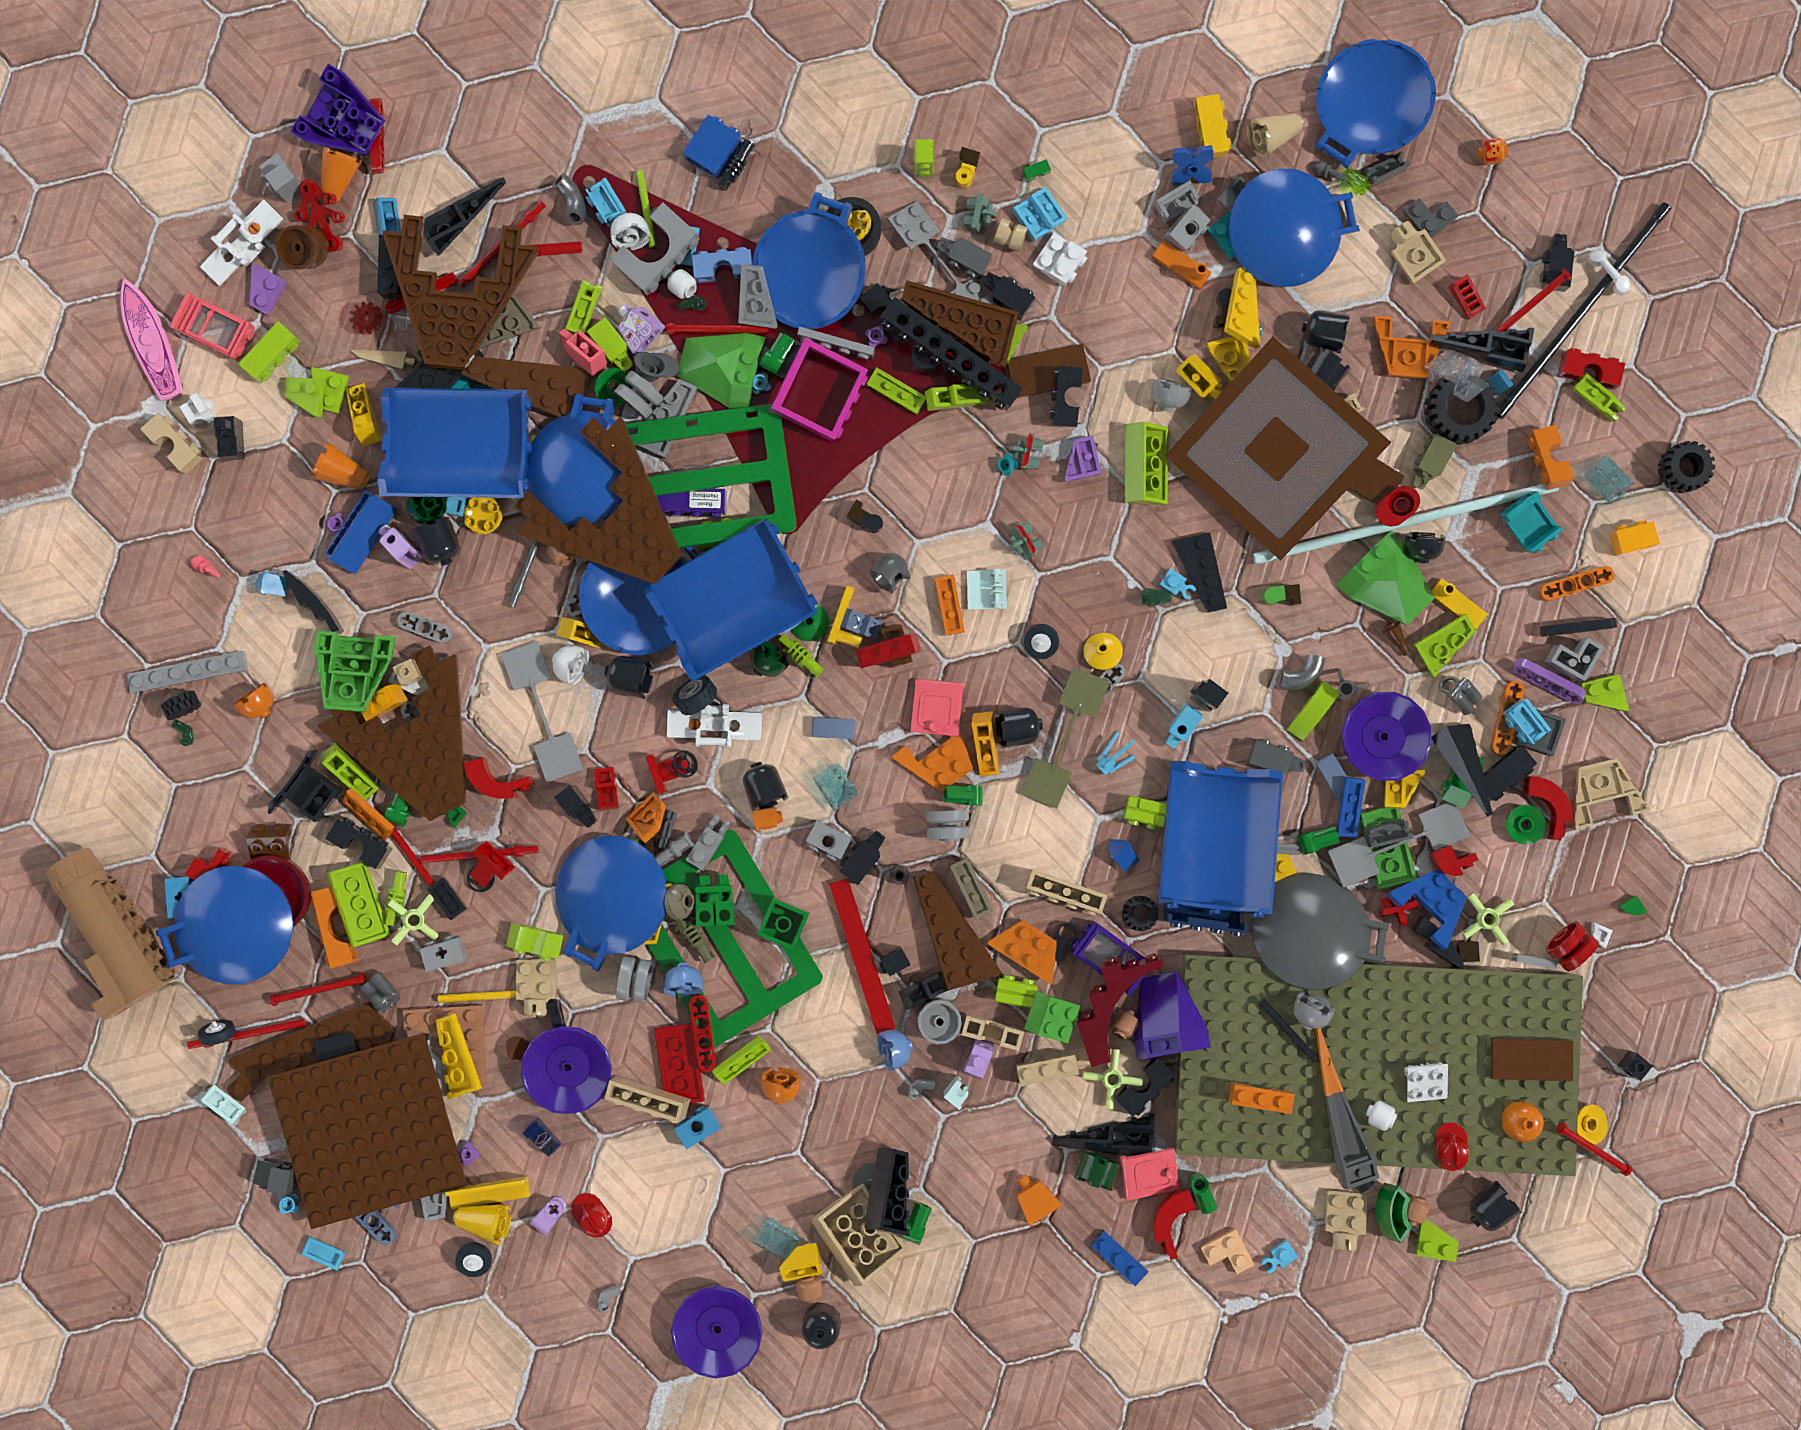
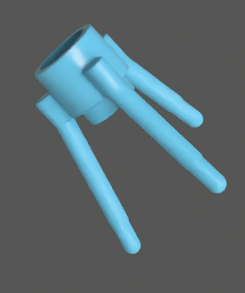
[1095,731,1135,775]

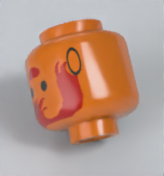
[1478,138,1508,165]

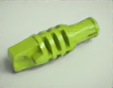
[778,634,825,678]
[384,871,407,926]

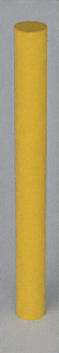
[438,990,516,1003]

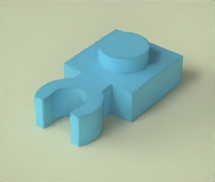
[1159,568,1196,600]
[1260,1239,1299,1274]

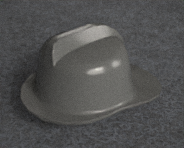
[634,352,679,382]

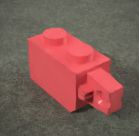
[559,328,607,376]

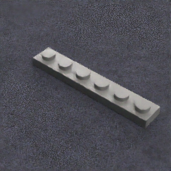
[127,651,248,694]

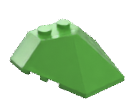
[677,333,766,409]
[1336,531,1435,626]
[314,631,396,712]

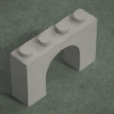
[610,203,700,295]

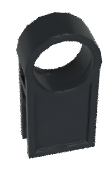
[1053,922,1077,963]
[547,1000,566,1028]

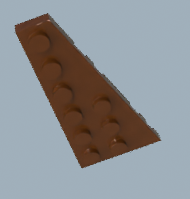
[901,280,1019,369]
[461,356,591,418]
[913,871,1003,991]

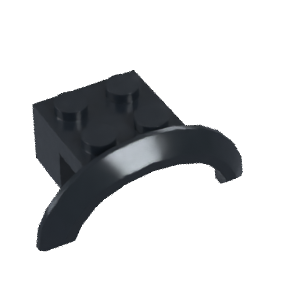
[268,750,343,822]

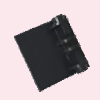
[313,1032,357,1062]

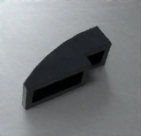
[1412,916,1464,969]
[898,971,946,1009]

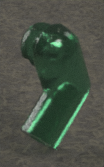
[677,295,707,312]
[171,719,194,746]

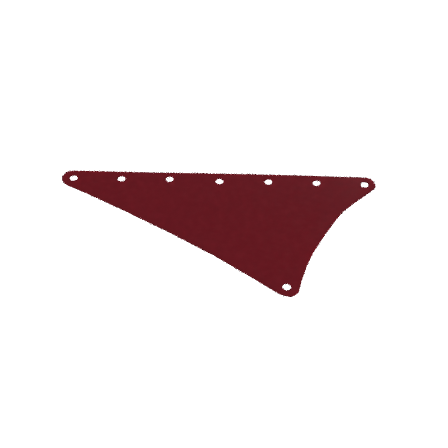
[572,165,1006,534]

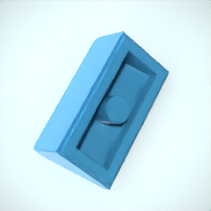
[373,197,401,238]

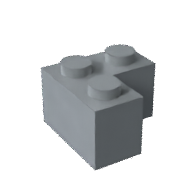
[259,153,301,203]
[1544,637,1605,683]

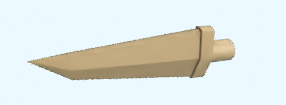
[351,350,416,370]

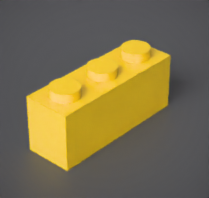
[1194,94,1231,159]

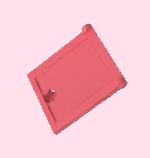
[910,679,965,737]
[1120,1148,1179,1201]

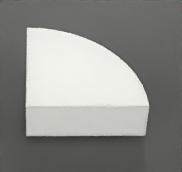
[1591,922,1613,949]

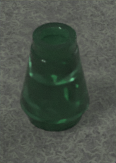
[1141,588,1172,607]

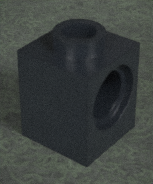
[879,947,911,976]
[1617,1050,1653,1081]

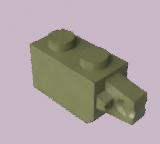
[1412,433,1457,490]

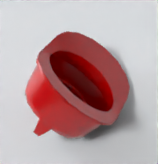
[1376,486,1420,527]
[1435,1122,1469,1171]
[571,1193,613,1238]

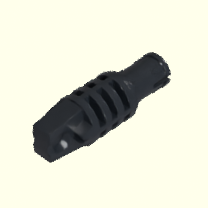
[718,139,755,191]

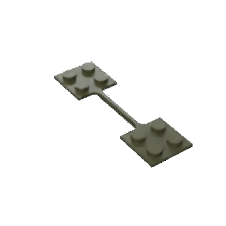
[1021,667,1110,809]

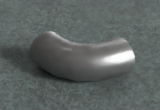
[552,173,586,226]
[1279,655,1326,690]

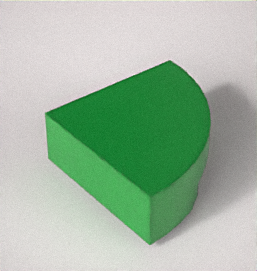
[448,807,468,828]
[1618,895,1648,915]

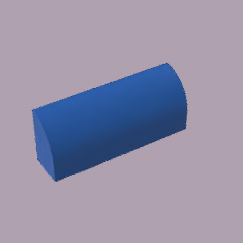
[323,489,397,574]

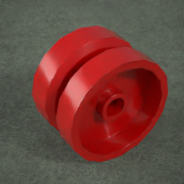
[1546,921,1599,972]

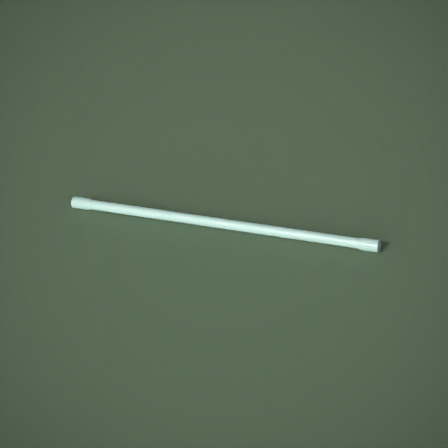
[1253,483,1559,565]

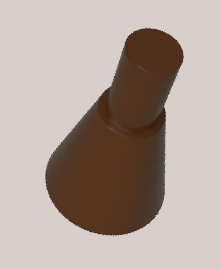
[1383,621,1411,656]

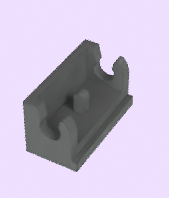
[1362,152,1410,189]
[1365,819,1413,847]

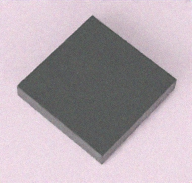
[1515,709,1566,756]

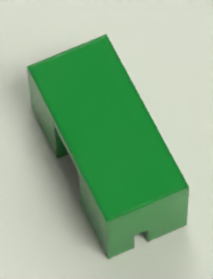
[1023,159,1051,183]

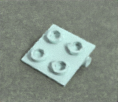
[967,569,1007,610]

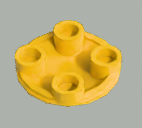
[847,210,871,241]
[464,497,502,534]

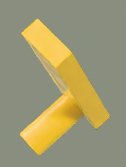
[1431,578,1488,630]
[828,586,862,648]

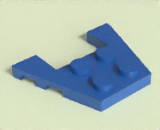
[1387,869,1467,951]

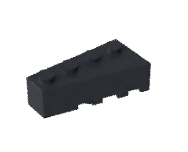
[864,1148,910,1237]

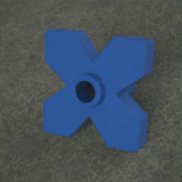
[1172,145,1214,185]

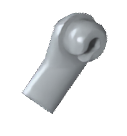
[908,1079,935,1099]
[596,1285,621,1313]

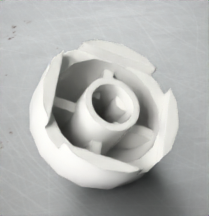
[611,213,650,250]
[552,645,590,685]

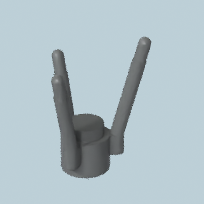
[1338,668,1369,701]

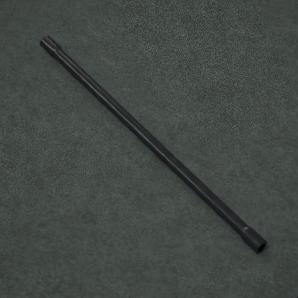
[1496,202,1672,419]

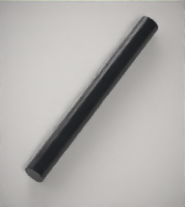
[1258,998,1319,1062]

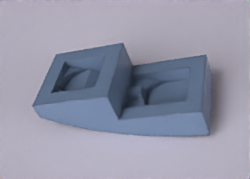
[841,608,884,641]
[812,718,855,739]
[1315,753,1347,799]

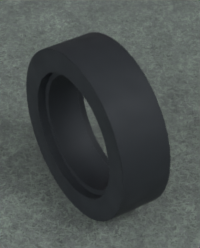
[826,197,881,256]

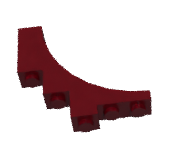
[1077,953,1164,1067]

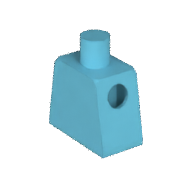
[1165,702,1203,748]

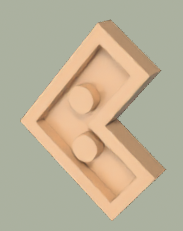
[1200,1228,1254,1274]

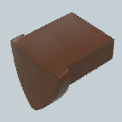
[506,1036,531,1061]

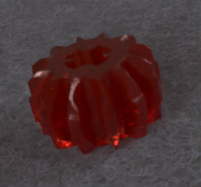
[349,301,384,335]

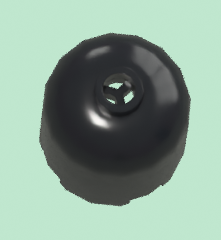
[1301,310,1350,354]
[1306,347,1351,390]
[413,517,460,566]
[604,656,654,699]
[995,707,1043,748]
[743,762,789,811]
[1469,1181,1522,1231]
[802,1303,841,1350]

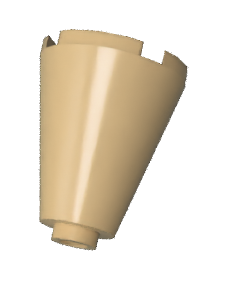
[1247,113,1303,157]

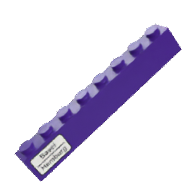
[657,488,727,518]

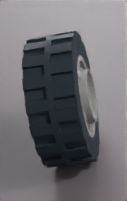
[672,675,717,716]

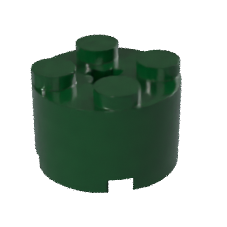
[1074,1150,1120,1191]

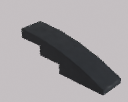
[282,570,344,634]

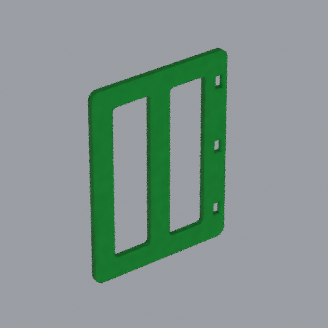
[625,404,797,548]
[647,830,823,1047]

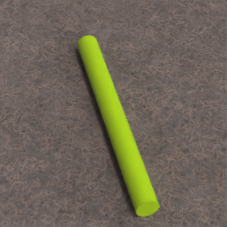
[636,170,657,248]

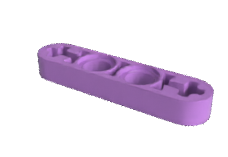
[1513,658,1586,704]

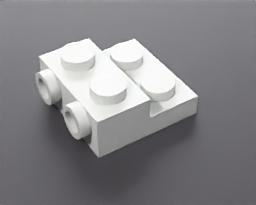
[1033,233,1088,287]

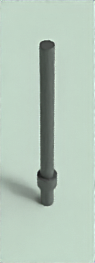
[508,540,541,608]

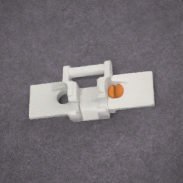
[200,200,284,286]
[667,704,762,748]

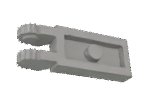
[686,814,731,871]

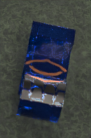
[523,1117,561,1156]

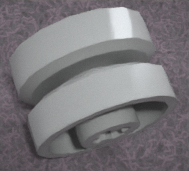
[614,370,664,419]
[926,810,970,841]
[616,956,653,1004]
[918,998,962,1044]

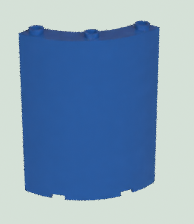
[377,387,532,498]
[643,518,818,682]
[1158,761,1283,918]

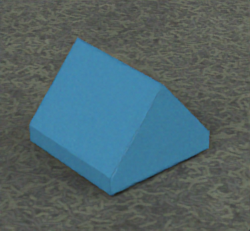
[1487,369,1514,396]

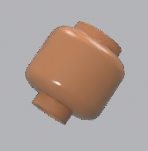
[546,545,575,566]
[1110,1009,1139,1040]
[1407,1194,1429,1226]
[795,1275,823,1304]

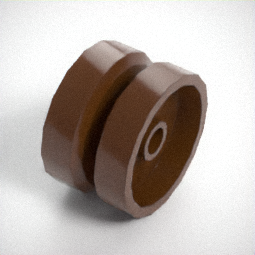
[276,225,328,269]

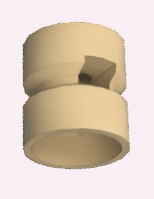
[993,218,1028,252]

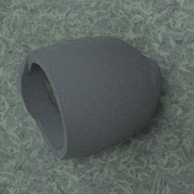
[870,553,910,594]

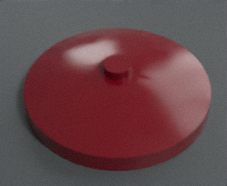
[242,855,311,926]

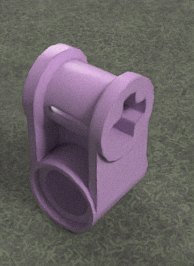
[530,1196,566,1236]

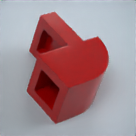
[1428,845,1479,876]
[185,848,232,880]

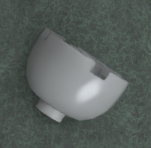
[1152,379,1192,412]
[1293,992,1335,1030]

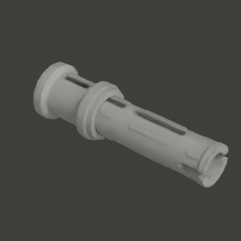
[654,831,695,866]

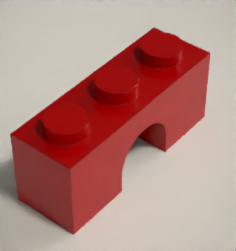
[1557,348,1626,390]
[856,633,921,669]

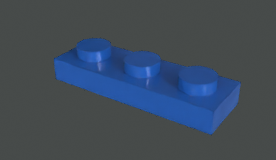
[1336,777,1366,838]
[1091,1230,1148,1287]

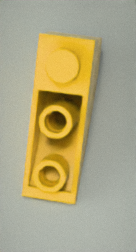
[346,383,382,447]

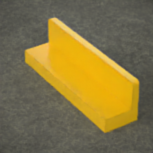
[445,1176,531,1209]

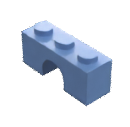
[692,247,752,283]

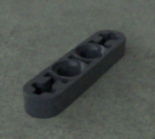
[1540,618,1618,637]

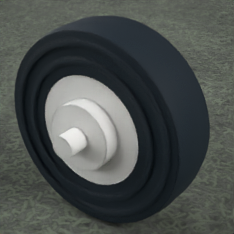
[1024,624,1059,659]
[198,1020,236,1046]
[455,1242,492,1277]

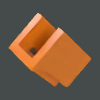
[752,807,783,831]

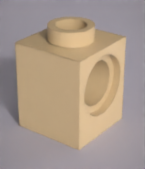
[393,659,424,687]

